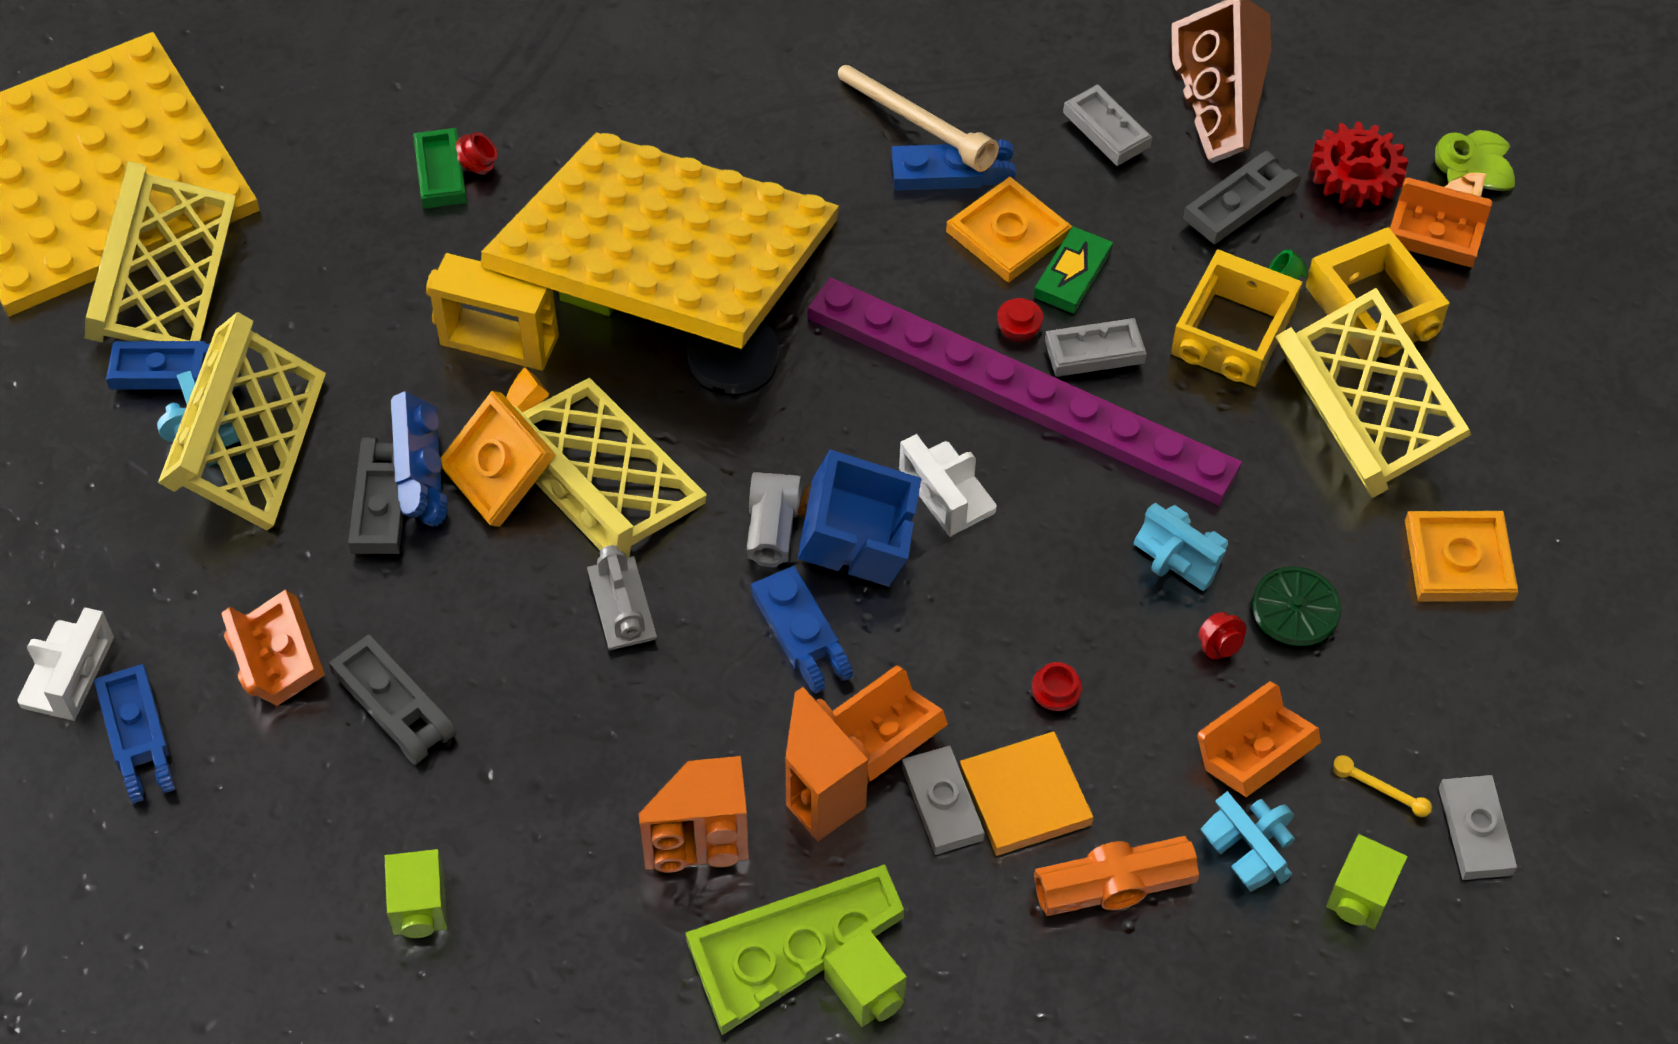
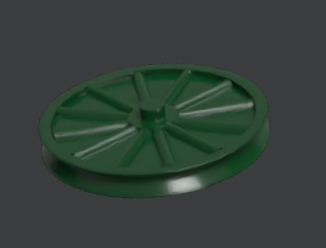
[1252,566,1342,646]

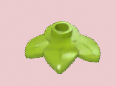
[1435,130,1515,191]

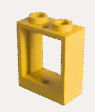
[1305,227,1450,360]
[1170,249,1302,388]
[426,253,559,371]

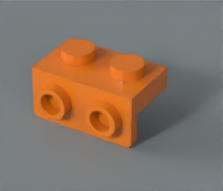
[1390,178,1493,268]
[221,589,325,706]
[833,665,948,782]
[1197,681,1322,797]

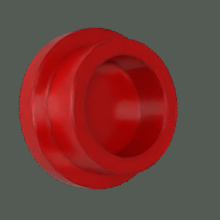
[456,132,498,175]
[997,298,1043,342]
[1198,612,1246,659]
[1032,662,1082,711]

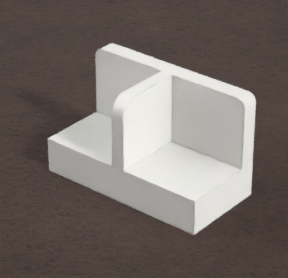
[899,434,997,537]
[17,607,114,721]

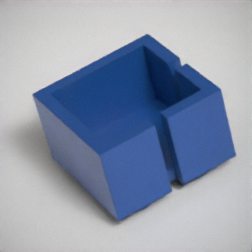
[797,450,921,586]

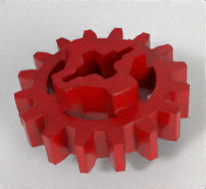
[1310,121,1408,207]

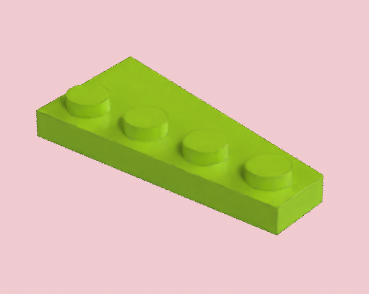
[686,864,904,1035]

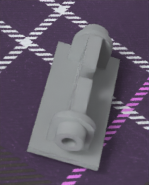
[587,545,657,650]

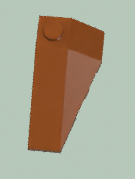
[1172,0,1271,163]

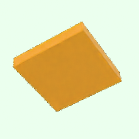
[946,176,1072,283]
[440,391,556,527]
[1405,511,1518,602]
[959,731,1093,856]

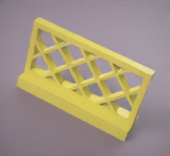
[84,161,236,343]
[1275,288,1471,498]
[158,312,326,531]
[514,377,707,558]

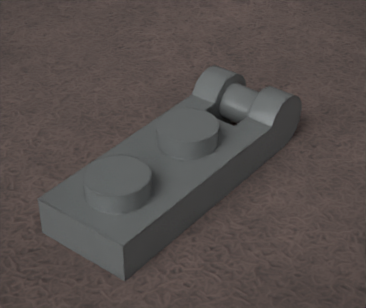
[1183,151,1301,245]
[348,437,404,554]
[329,634,457,765]

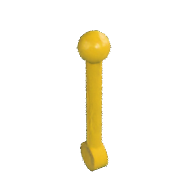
[1332,755,1432,818]

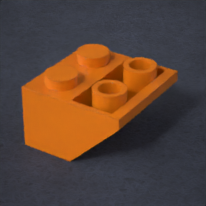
[785,687,869,842]
[639,756,749,873]

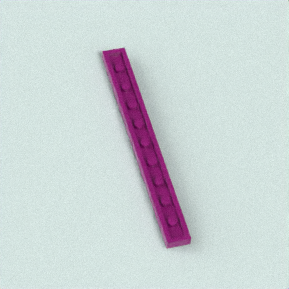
[808,277,1242,506]

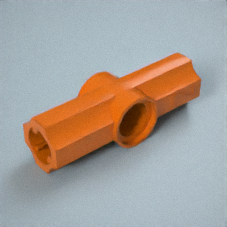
[1034,836,1199,917]

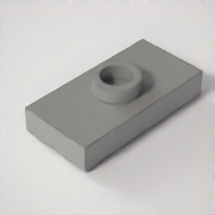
[1063,84,1152,166]
[1045,318,1147,377]
[901,746,985,855]
[1438,775,1517,880]

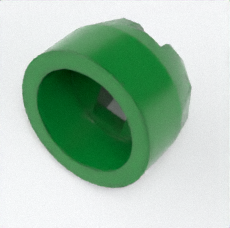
[1268,249,1307,280]

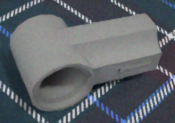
[747,472,801,567]

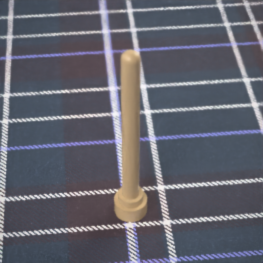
[838,65,999,172]

